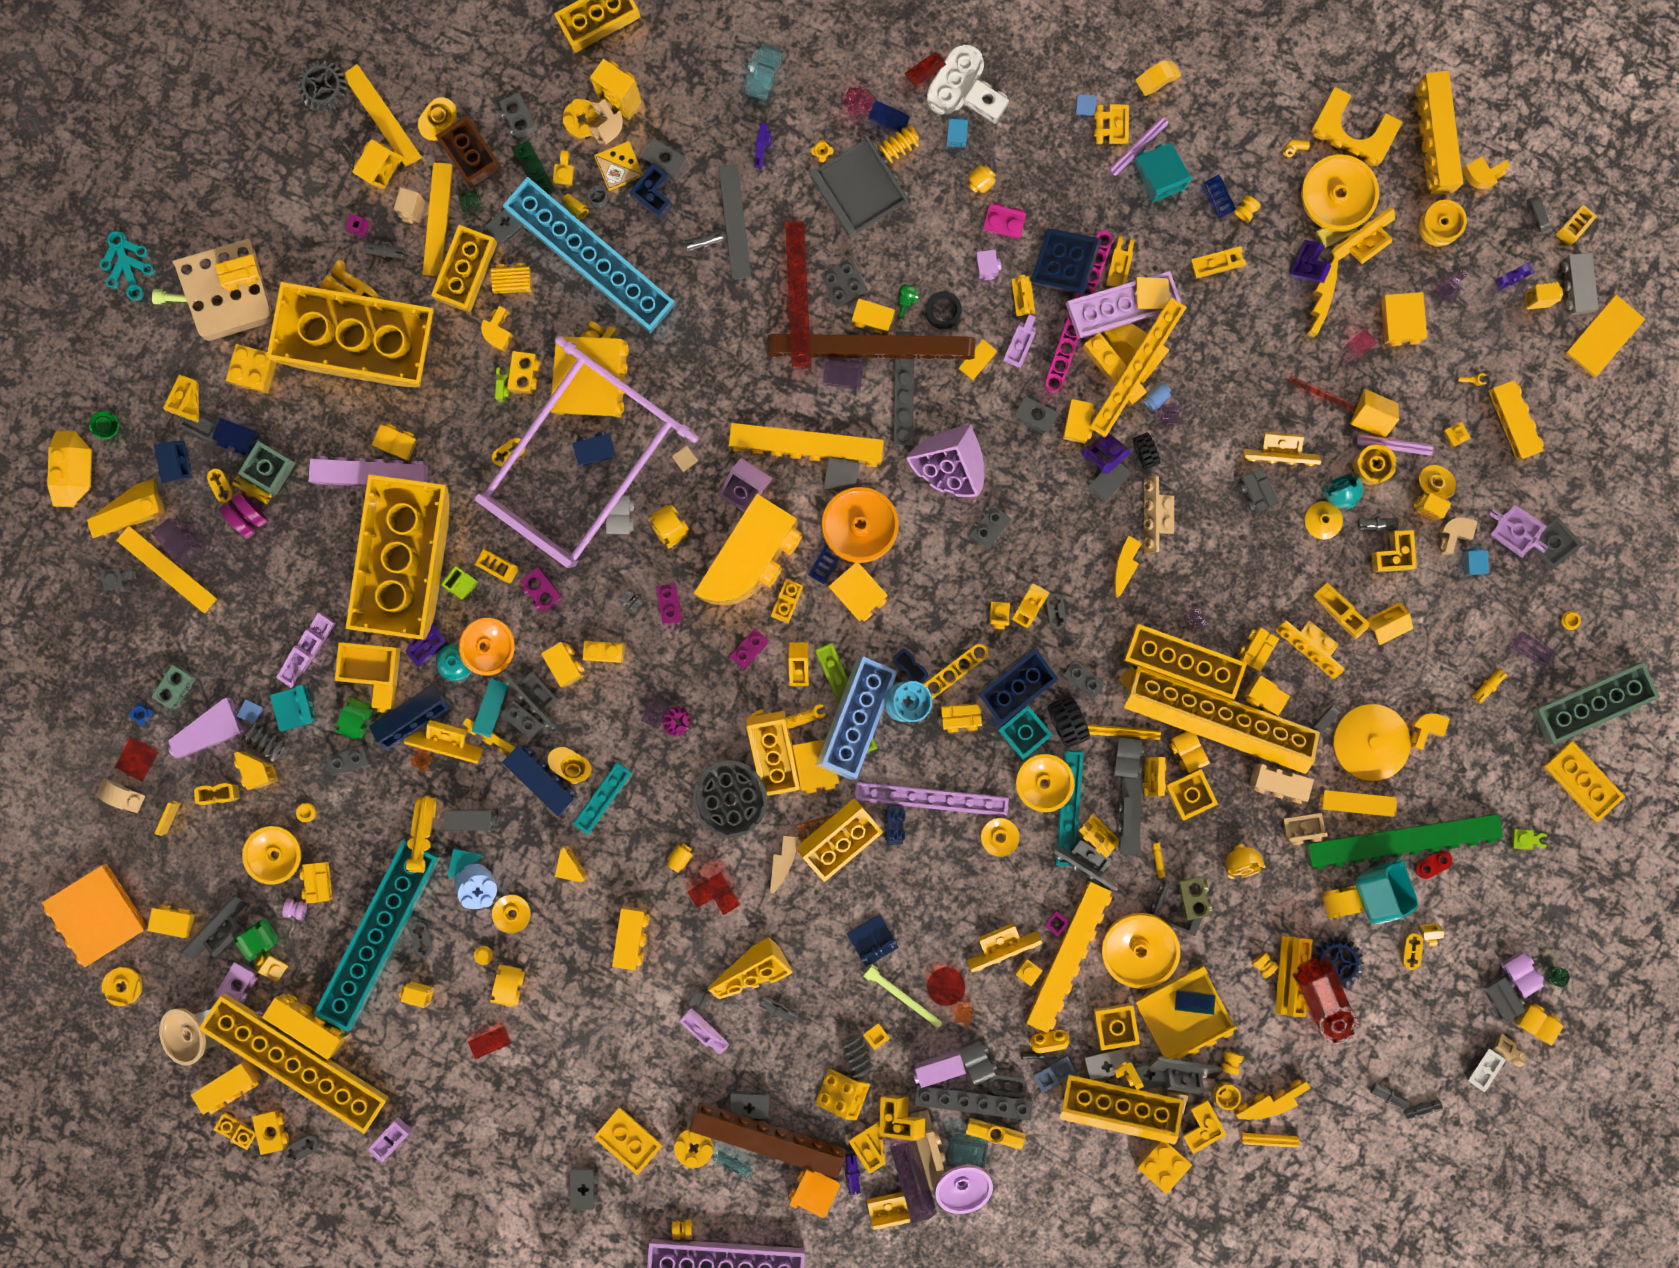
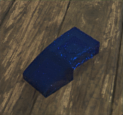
[868,100,910,134]

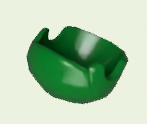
[89,410,119,440]

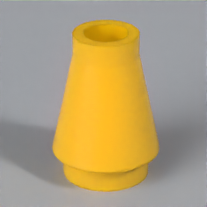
[561,193,589,221]

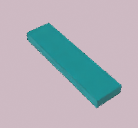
[572,761,633,835]

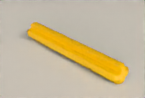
[1087,724,1161,740]

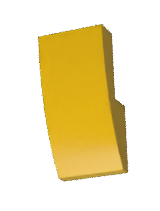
[771,579,803,624]
[213,1111,256,1150]

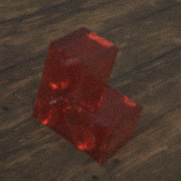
[687,871,741,915]

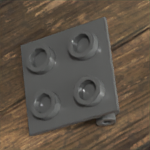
[821,257,868,308]

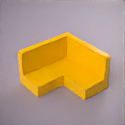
[1182,1097,1227,1154]

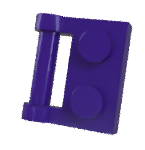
[1081,433,1131,474]

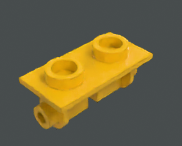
[1011,275,1035,316]

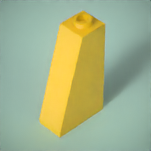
[1320,790,1398,817]

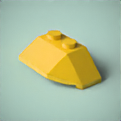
[47,430,92,507]

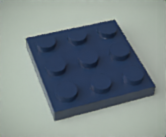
[1030,228,1102,295]

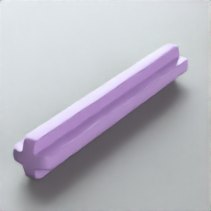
[1109,117,1168,176]
[1357,434,1433,455]

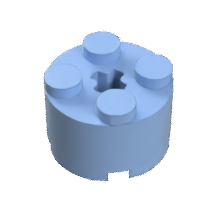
[454,864,497,909]

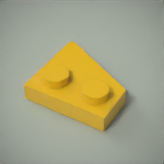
[163,374,199,423]

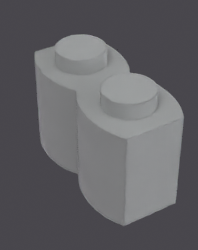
[606,495,634,535]

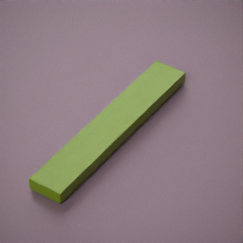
[815,643,877,753]

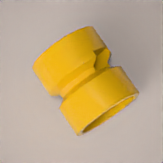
[1211,1081,1241,1110]

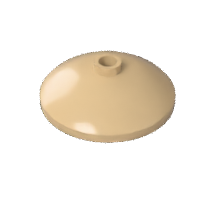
[159,1008,206,1066]

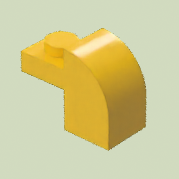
[1135,60,1182,96]
[1462,156,1510,189]
[481,306,513,353]
[1012,583,1049,629]
[1410,713,1450,750]

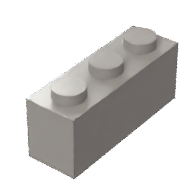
[1562,253,1599,315]

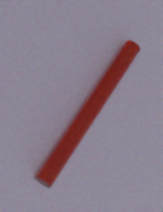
[1288,376,1357,412]

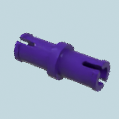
[845,1153,861,1195]

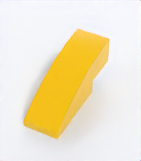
[1113,536,1142,598]
[1313,582,1369,640]

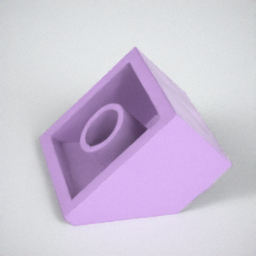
[718,458,773,512]

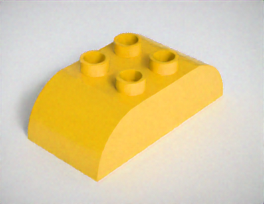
[266,282,434,387]
[345,474,449,640]

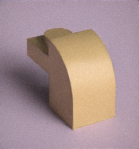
[589,98,623,144]
[1438,517,1478,555]
[95,778,145,813]

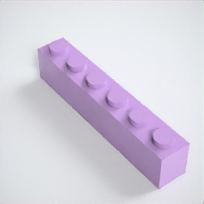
[308,456,428,487]

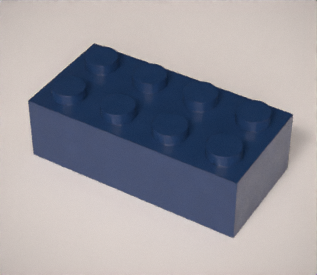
[971,648,1058,727]
[502,745,578,816]

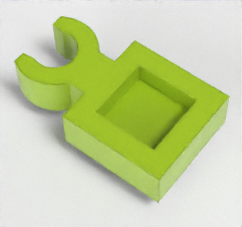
[1512,829,1547,850]

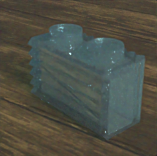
[946,1134,988,1168]

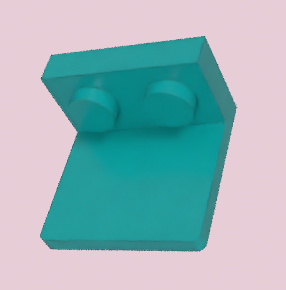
[270,685,317,732]

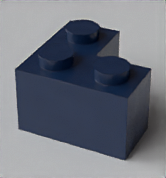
[629,163,673,221]

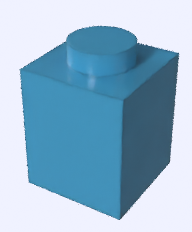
[946,116,968,147]
[1464,547,1489,575]

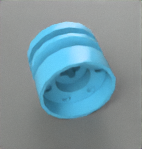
[884,681,932,722]

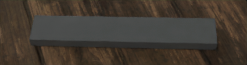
[719,165,752,280]

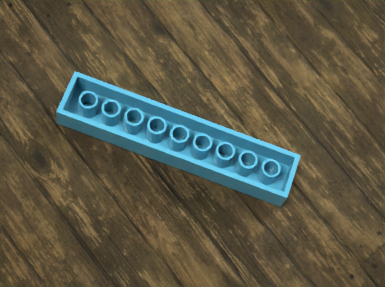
[503,177,675,334]

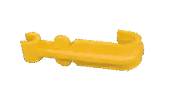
[750,704,828,729]
[406,795,437,873]

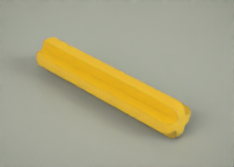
[1241,1133,1300,1147]

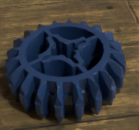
[1311,936,1364,989]

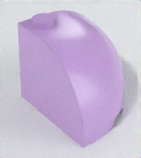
[906,424,984,497]

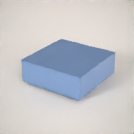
[1076,94,1096,116]
[237,699,264,724]

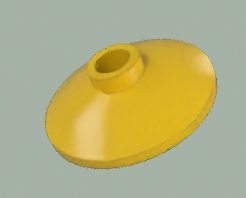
[1419,465,1456,499]
[1304,501,1343,539]
[981,818,1019,857]
[492,895,531,934]

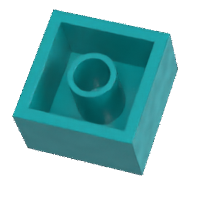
[997,705,1053,760]

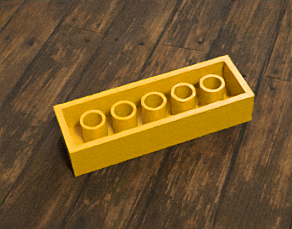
[1415,71,1463,196]
[1122,624,1247,700]
[1060,1075,1184,1144]

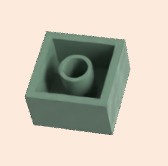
[238,441,296,495]

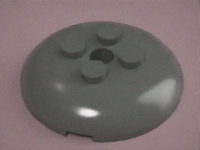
[693,760,767,838]

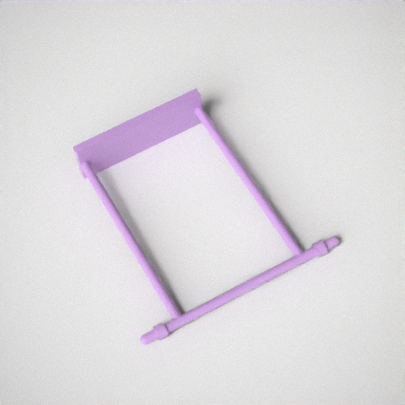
[474,336,698,568]

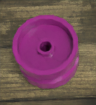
[219,490,269,539]

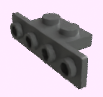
[501,670,559,729]
[1118,778,1142,855]
[1051,837,1118,891]
[181,895,247,959]
[1148,1056,1223,1094]

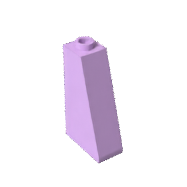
[168,698,245,759]

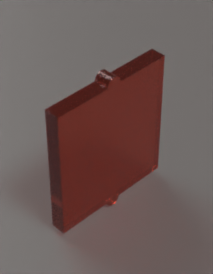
[114,738,159,782]

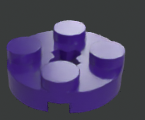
[1495,262,1535,291]

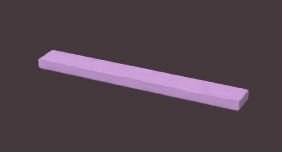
[854,782,1009,816]

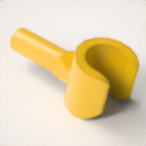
[1458,373,1487,386]

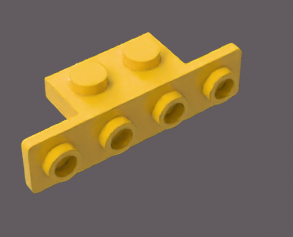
[1331,207,1395,264]
[1242,432,1321,466]
[1275,620,1345,679]
[404,720,483,764]
[966,923,1043,972]

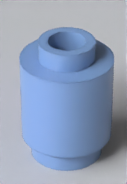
[1143,383,1171,411]

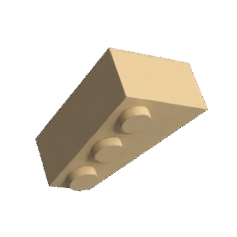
[1249,764,1314,804]

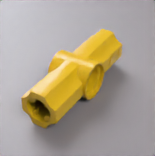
[965,1117,1026,1150]

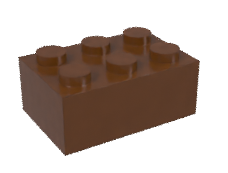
[435,115,502,188]

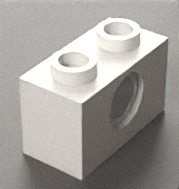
[964,80,1009,124]

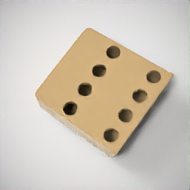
[173,238,274,341]

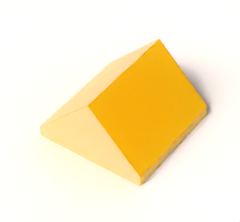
[1350,389,1399,438]
[555,846,589,883]

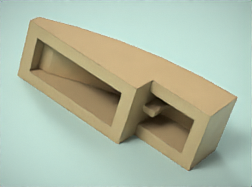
[770,835,799,893]

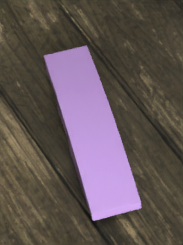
[276,611,336,688]

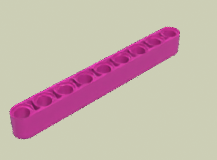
[1044,231,1113,394]

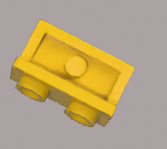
[867,1191,911,1230]

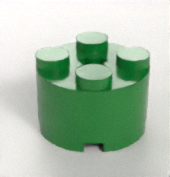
[335,696,374,740]
[232,918,279,962]

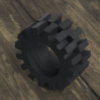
[1133,432,1161,470]

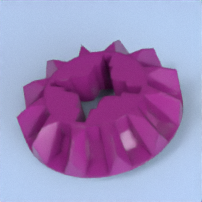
[663,706,692,737]

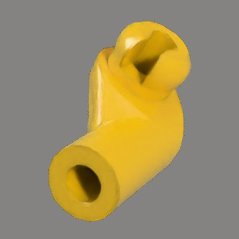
[1283,139,1310,157]

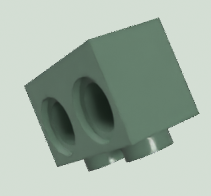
[152,665,197,710]

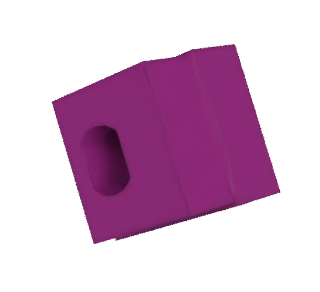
[345,214,371,238]
[1044,910,1070,937]

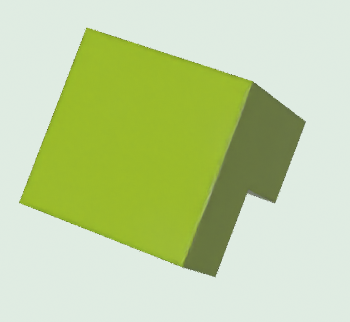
[441,566,478,601]

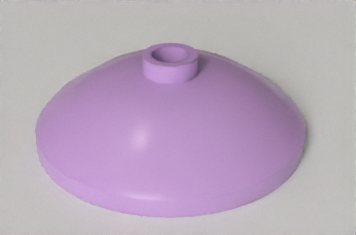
[935,1165,993,1214]

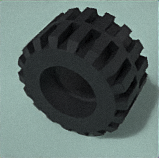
[1048,695,1090,749]

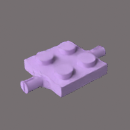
[1489,504,1549,558]

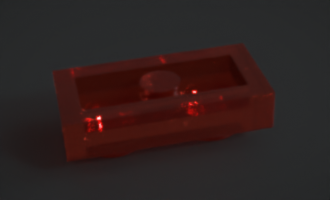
[904,52,946,86]
[468,1026,512,1059]

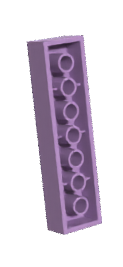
[647,1238,806,1268]

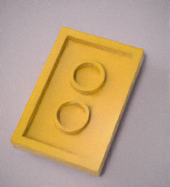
[593,1107,663,1175]

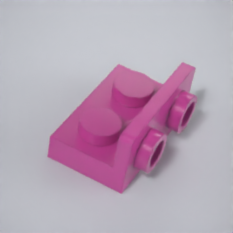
[983,203,1026,239]

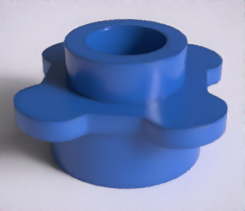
[129,703,153,725]

